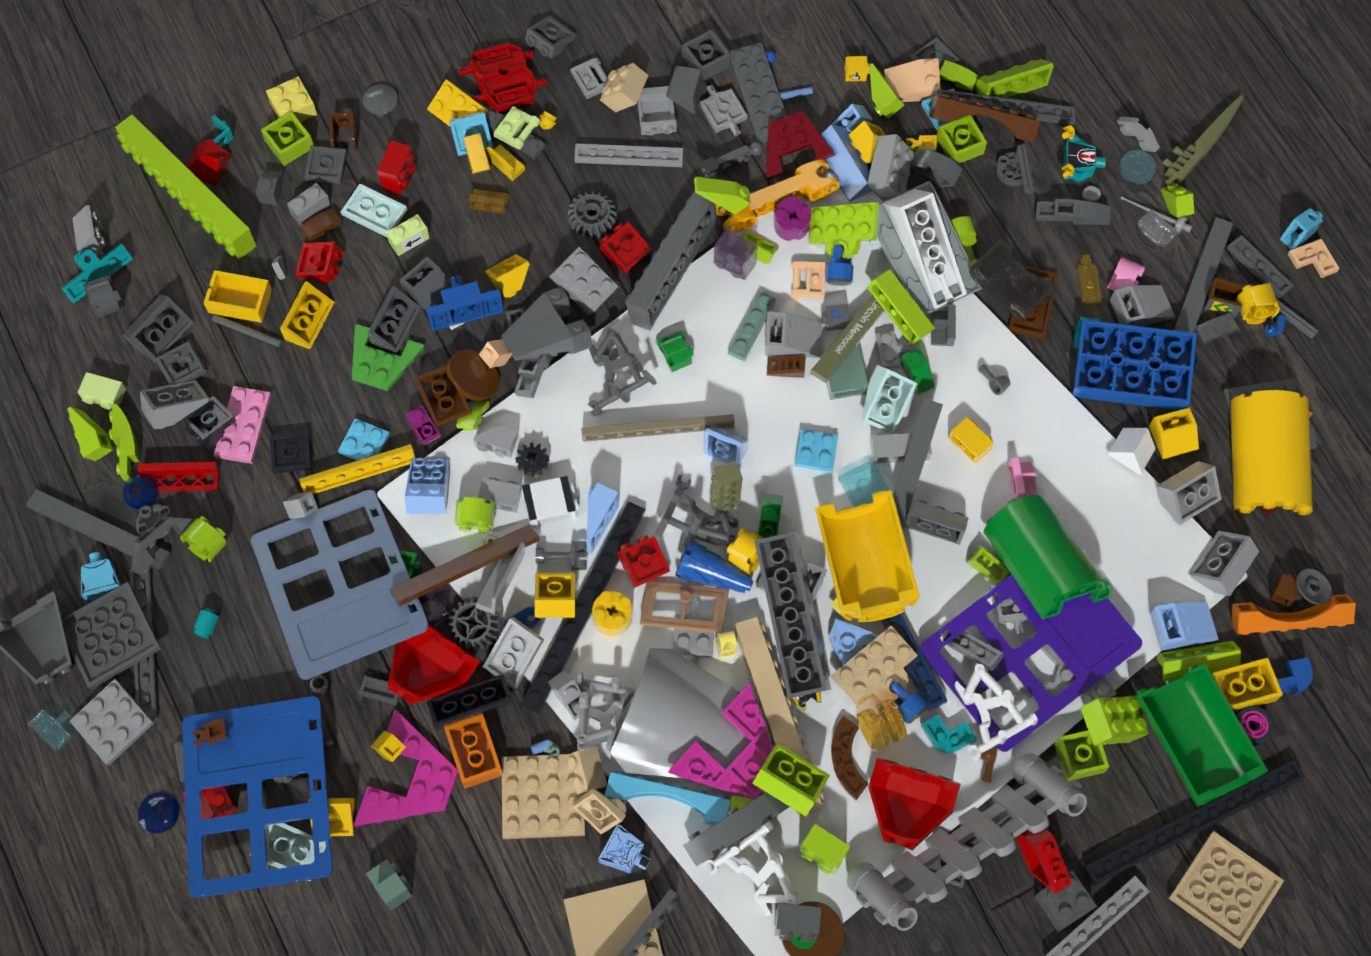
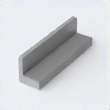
[476,542,525,614]

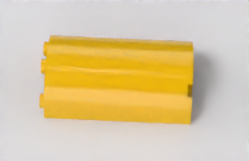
[1231,390,1313,515]
[815,490,920,622]

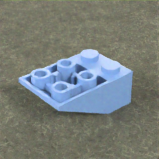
[405,458,450,514]
[1150,602,1218,651]

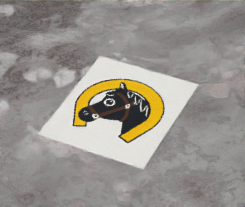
[782,680,834,722]

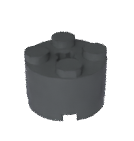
[83,275,123,319]

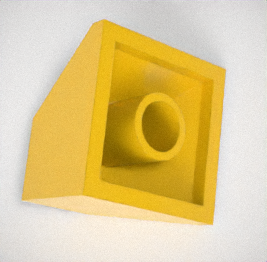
[485,254,530,298]

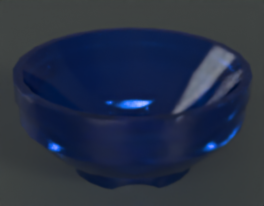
[122,475,158,510]

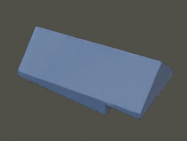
[821,124,873,202]

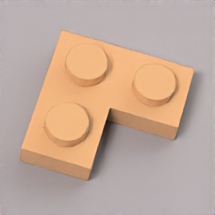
[1288,239,1339,278]

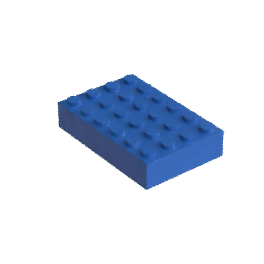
[1072,320,1197,410]

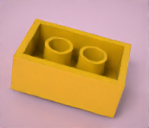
[1212,658,1283,713]

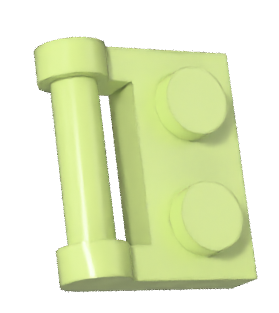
[494,107,540,149]

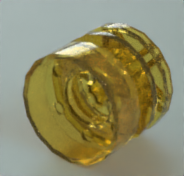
[857,699,908,752]

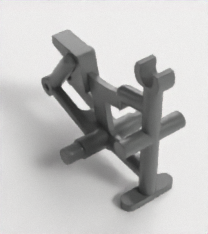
[588,328,657,416]
[655,475,739,550]

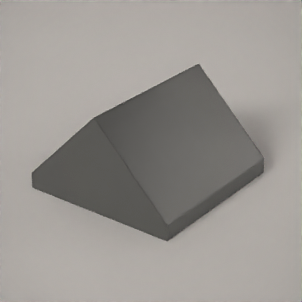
[666,66,704,114]

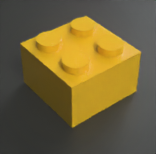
[535,573,575,618]

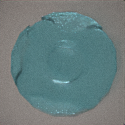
[1119,150,1156,184]

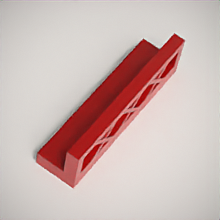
[138,462,220,492]

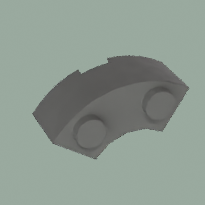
[910,148,963,188]

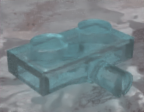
[28,710,72,752]

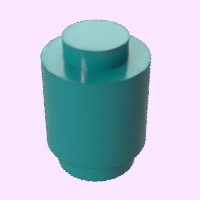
[194,608,219,639]

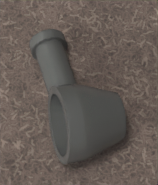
[978,364,1011,395]

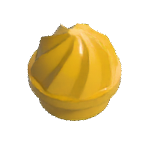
[539,111,557,129]

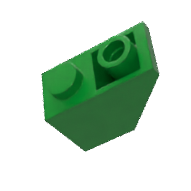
[758,493,783,538]

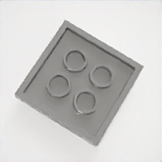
[70,679,154,765]

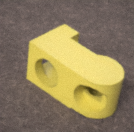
[715,630,737,658]

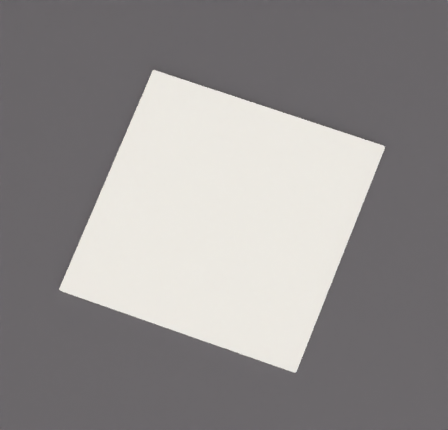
[377,171,1247,956]

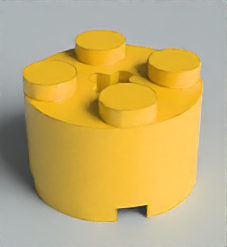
[1236,283,1280,324]
[727,527,764,574]
[592,591,632,636]

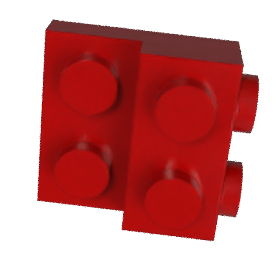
[598,222,652,274]
[295,242,343,282]
[616,534,670,588]

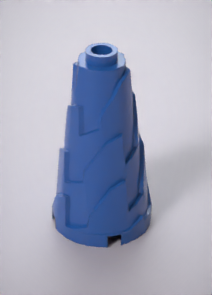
[675,539,754,593]

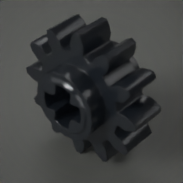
[515,442,550,477]

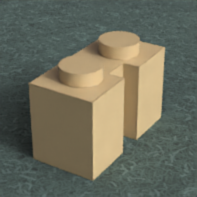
[567,747,607,795]

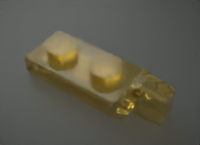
[1077,255,1101,304]

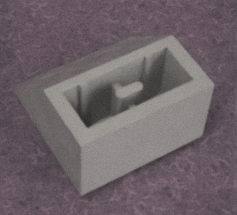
[72,205,106,258]

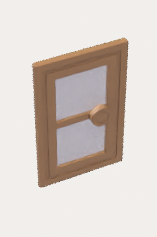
[640,581,729,633]

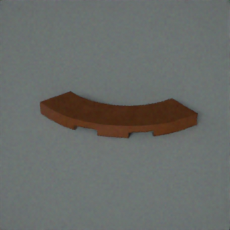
[831,716,869,801]

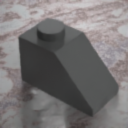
[256,170,285,205]

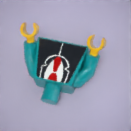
[1062,125,1106,183]

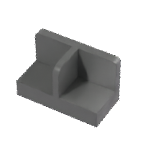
[931,304,956,347]

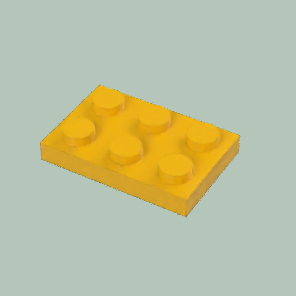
[427,80,488,126]

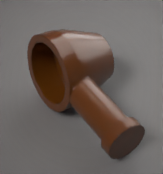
[980,745,998,783]

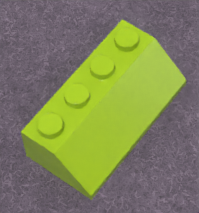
[975,59,1054,98]

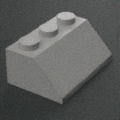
[1157,461,1222,525]
[1189,531,1259,596]

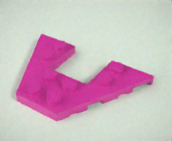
[667,683,774,799]
[354,710,459,827]

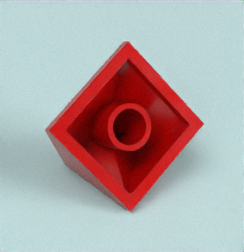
[186,140,231,185]

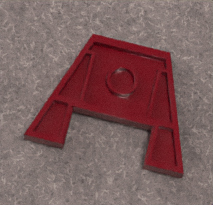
[766,111,835,180]

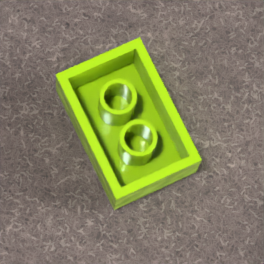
[1080,696,1149,746]
[752,743,830,816]

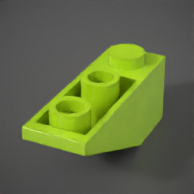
[67,407,113,461]

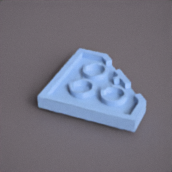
[828,619,879,666]

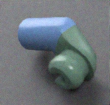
[530,740,560,757]

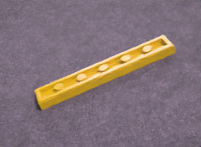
[300,444,415,494]

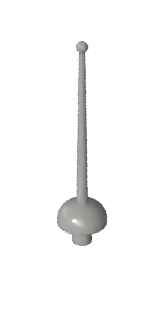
[1120,196,1193,234]

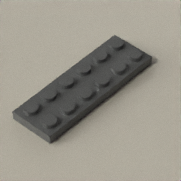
[728,43,787,146]

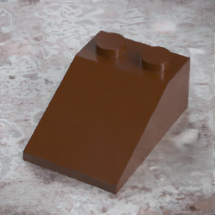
[414,365,472,428]

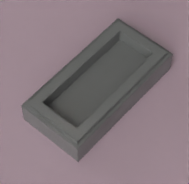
[358,675,400,706]

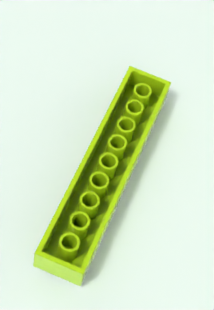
[115,115,256,260]

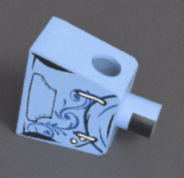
[598,824,651,873]

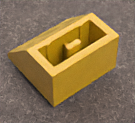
[849,121,885,164]
[1149,408,1199,459]

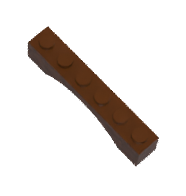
[929,93,1040,142]

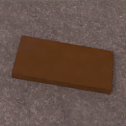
[1008,265,1059,340]

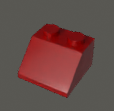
[182,786,237,819]

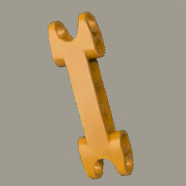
[715,159,840,234]

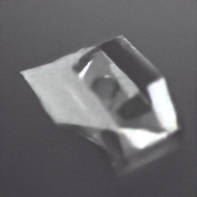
[1138,210,1179,247]

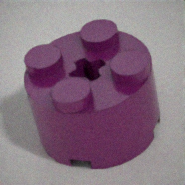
[774,197,811,241]

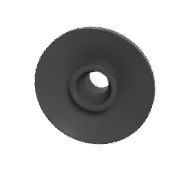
[1296,569,1332,605]

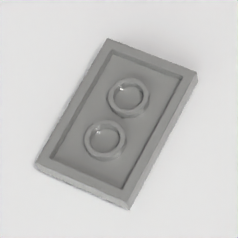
[483,617,544,690]

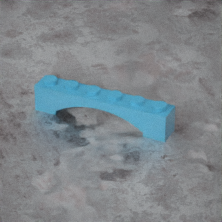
[605,771,731,826]

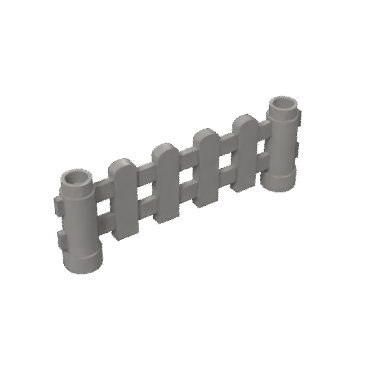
[847,753,1087,931]

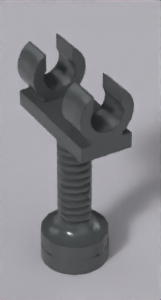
[536,541,587,570]

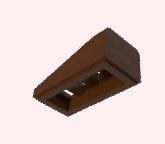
[767,356,806,378]

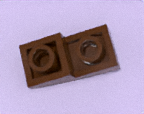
[299,208,342,241]

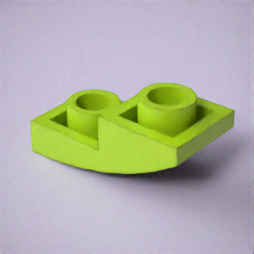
[939,60,978,92]
[456,400,489,431]

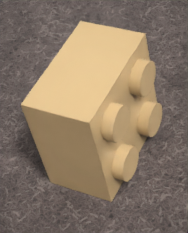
[600,63,648,112]

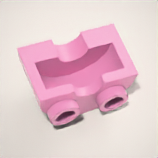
[1108,257,1145,291]

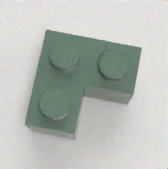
[366,859,412,911]

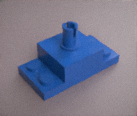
[426,275,503,331]

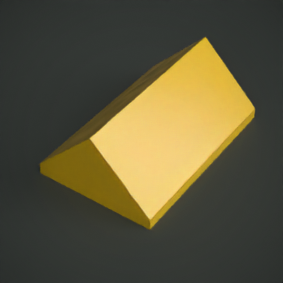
[280,281,335,349]

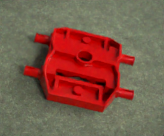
[459,43,547,112]

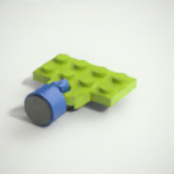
[809,202,879,286]

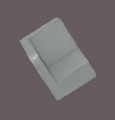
[283,492,318,519]

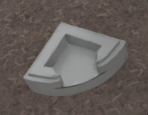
[272,256,287,280]

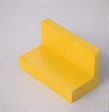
[486,144,525,181]

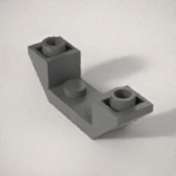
[131,516,195,574]

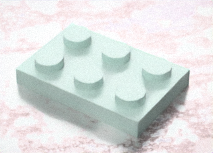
[341,184,407,237]

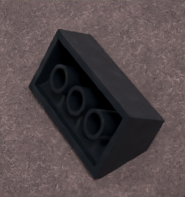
[427,674,513,731]

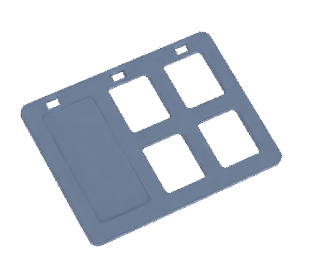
[251,490,429,680]

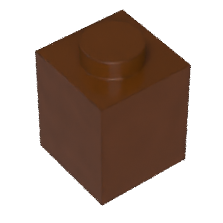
[1270,573,1298,607]

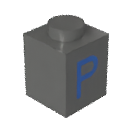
[821,304,850,331]

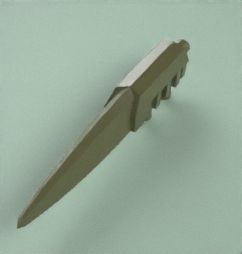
[1162,94,1244,185]

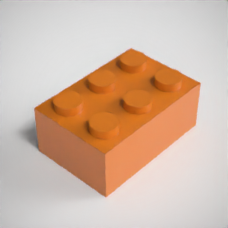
[444,713,503,789]

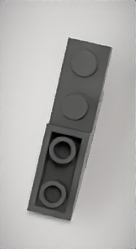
[1036,199,1111,225]
[514,354,552,399]

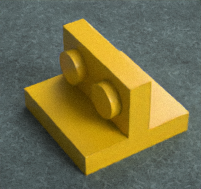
[309,798,356,836]

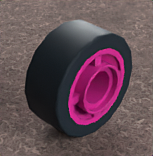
[1236,706,1273,747]

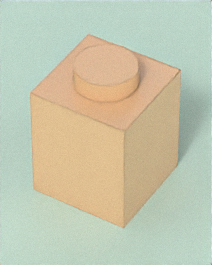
[479,339,512,368]

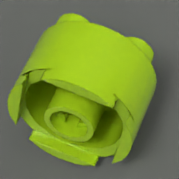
[454,497,495,533]
[180,516,226,562]

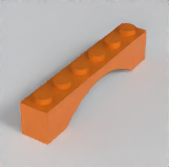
[1231,594,1356,635]

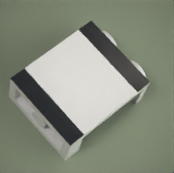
[522,476,579,527]

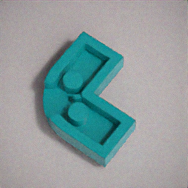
[920,715,977,753]

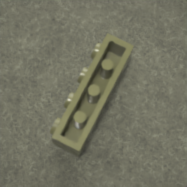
[709,461,743,513]

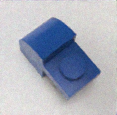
[1277,658,1313,696]

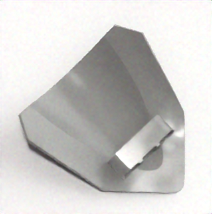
[610,648,750,778]

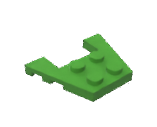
[352,324,425,391]

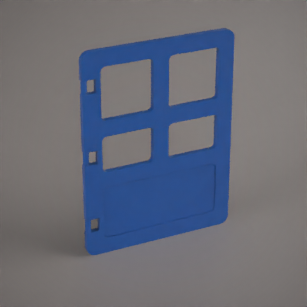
[182,696,333,898]

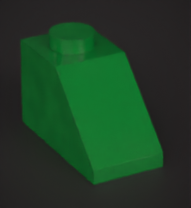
[900,348,935,395]

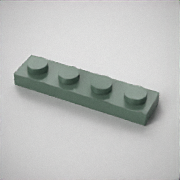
[728,291,776,362]

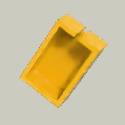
[204,270,272,323]

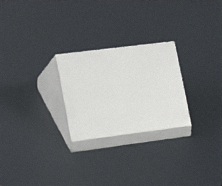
[1108,428,1156,475]

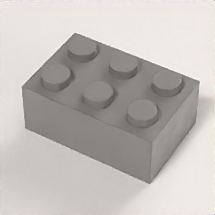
[867,134,914,201]
[549,247,618,316]

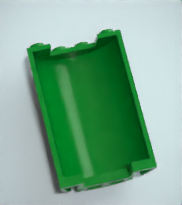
[983,494,1112,620]
[1135,664,1268,807]

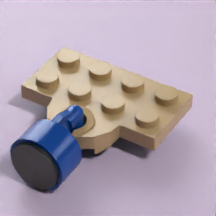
[831,626,929,724]

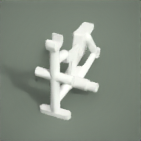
[955,664,1038,762]
[703,821,798,915]

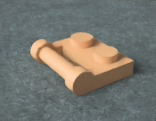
[791,261,825,299]

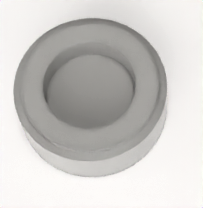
[1082,186,1101,203]

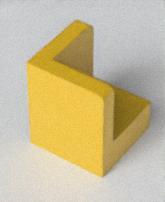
[371,731,406,762]

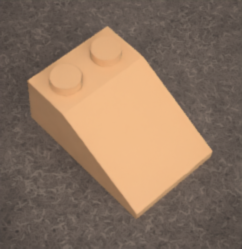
[884,58,940,102]

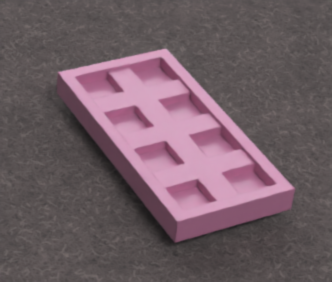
[214,386,271,464]

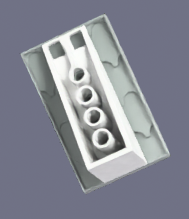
[877,181,983,315]

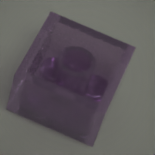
[713,229,758,281]

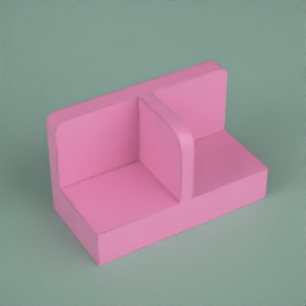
[1008,457,1038,499]

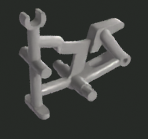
[576,672,636,751]

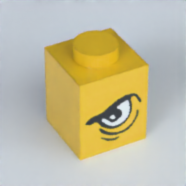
[844,56,870,81]

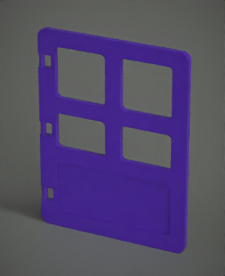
[920,574,1142,752]

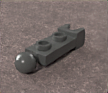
[701,142,763,179]

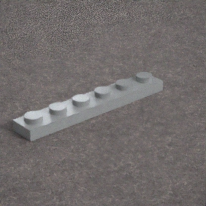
[575,144,683,167]
[1045,876,1150,956]

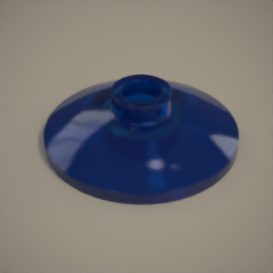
[138,792,180,834]

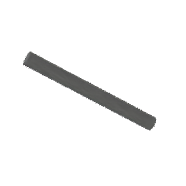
[212,314,282,347]

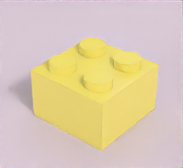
[266,76,317,122]

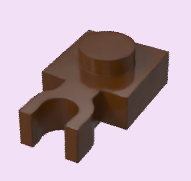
[192,718,229,746]

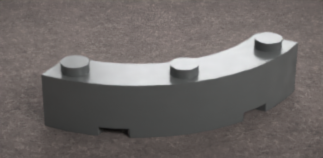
[683,790,790,866]

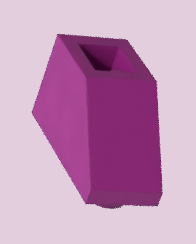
[405,405,441,445]

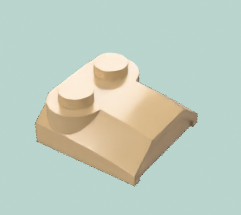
[572,788,626,834]

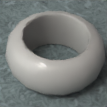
[310,675,329,693]

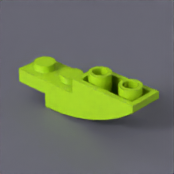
[109,404,140,481]

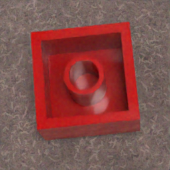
[377,140,416,195]

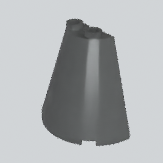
[0,591,73,685]

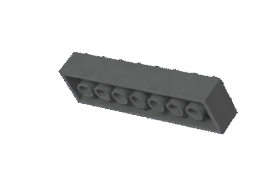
[625,191,717,331]
[755,532,831,698]

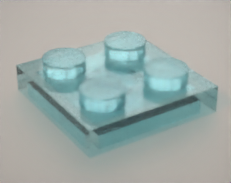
[838,460,889,507]

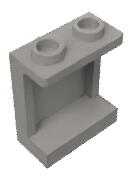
[637,86,677,135]

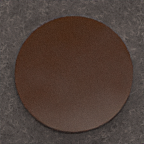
[446,349,500,401]

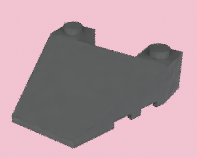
[501,287,592,361]

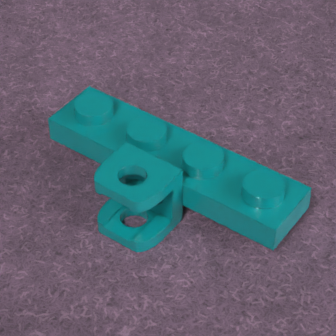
[61,244,133,303]

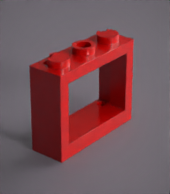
[1015,829,1072,894]

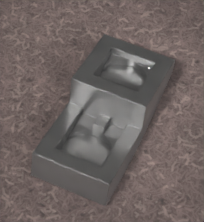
[1196,313,1239,345]

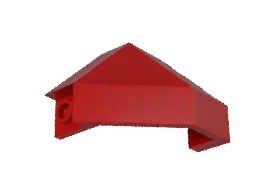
[387,623,480,705]
[868,758,961,851]

